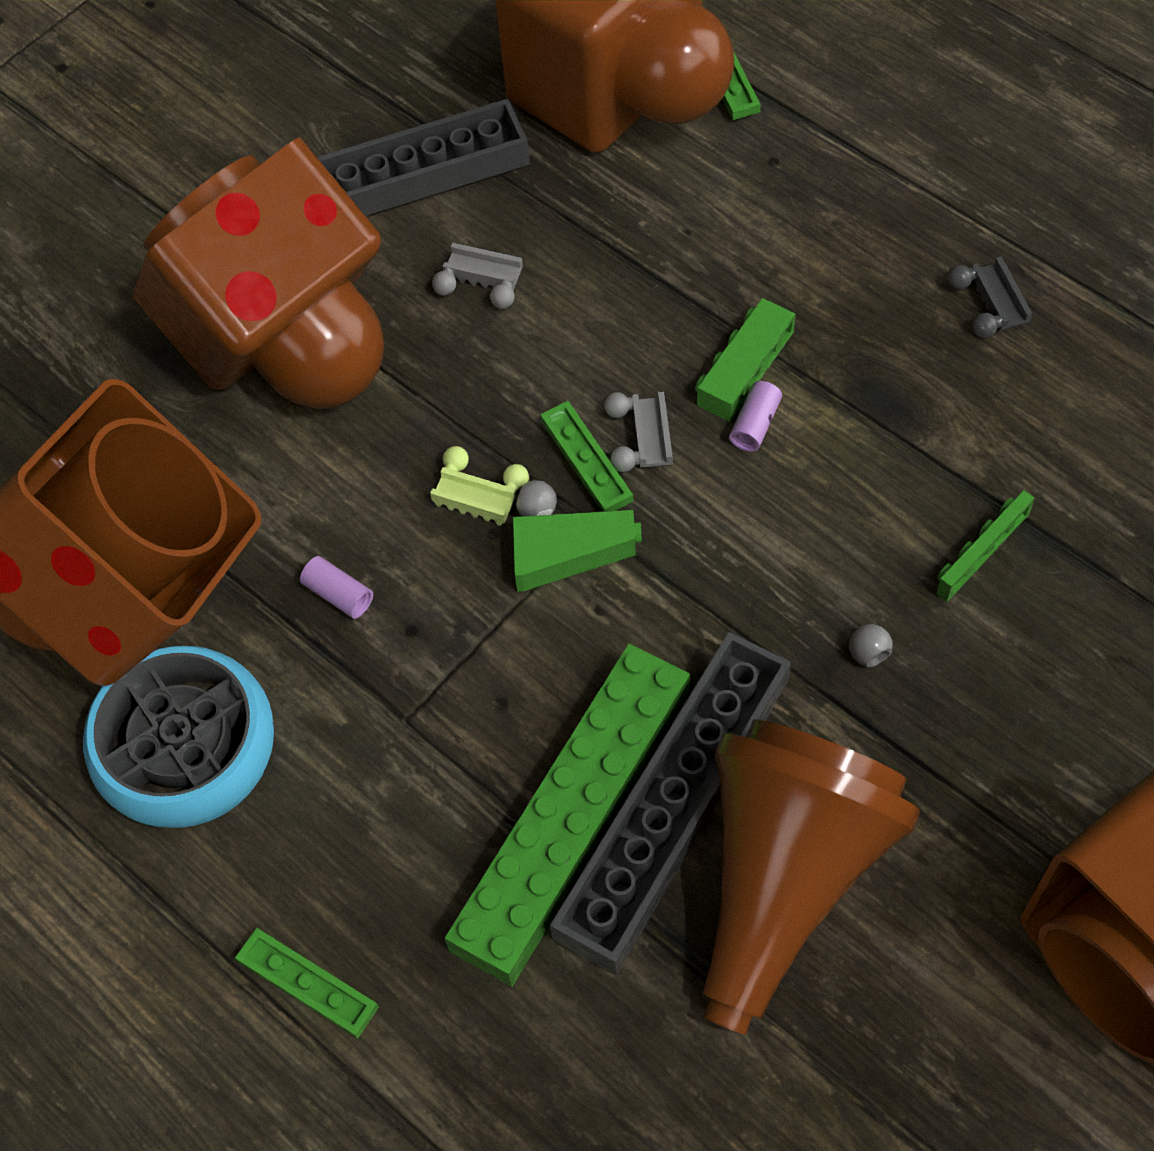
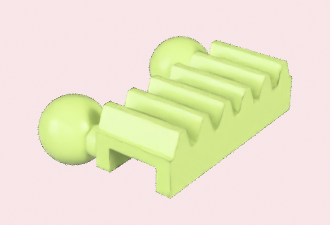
[430,446,529,526]

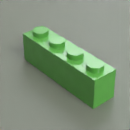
[695,298,795,422]

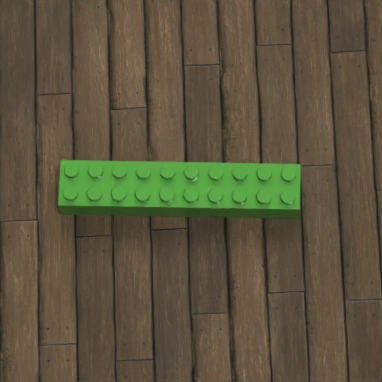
[445,644,690,987]

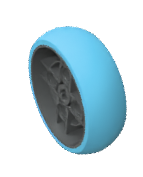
[83,645,274,828]

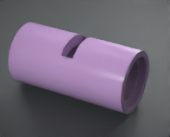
[729,381,782,452]
[300,556,373,619]

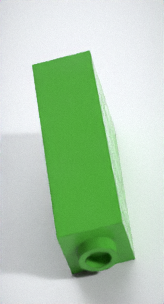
[513,510,642,592]

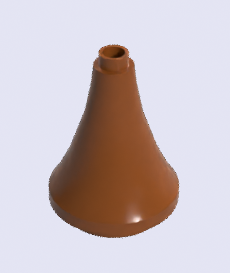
[703,719,920,1035]

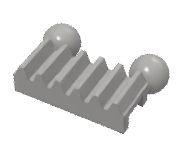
[432,243,523,309]
[604,392,673,472]

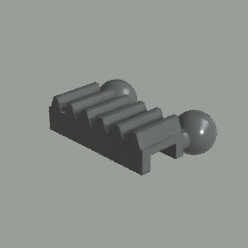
[947,256,1033,338]

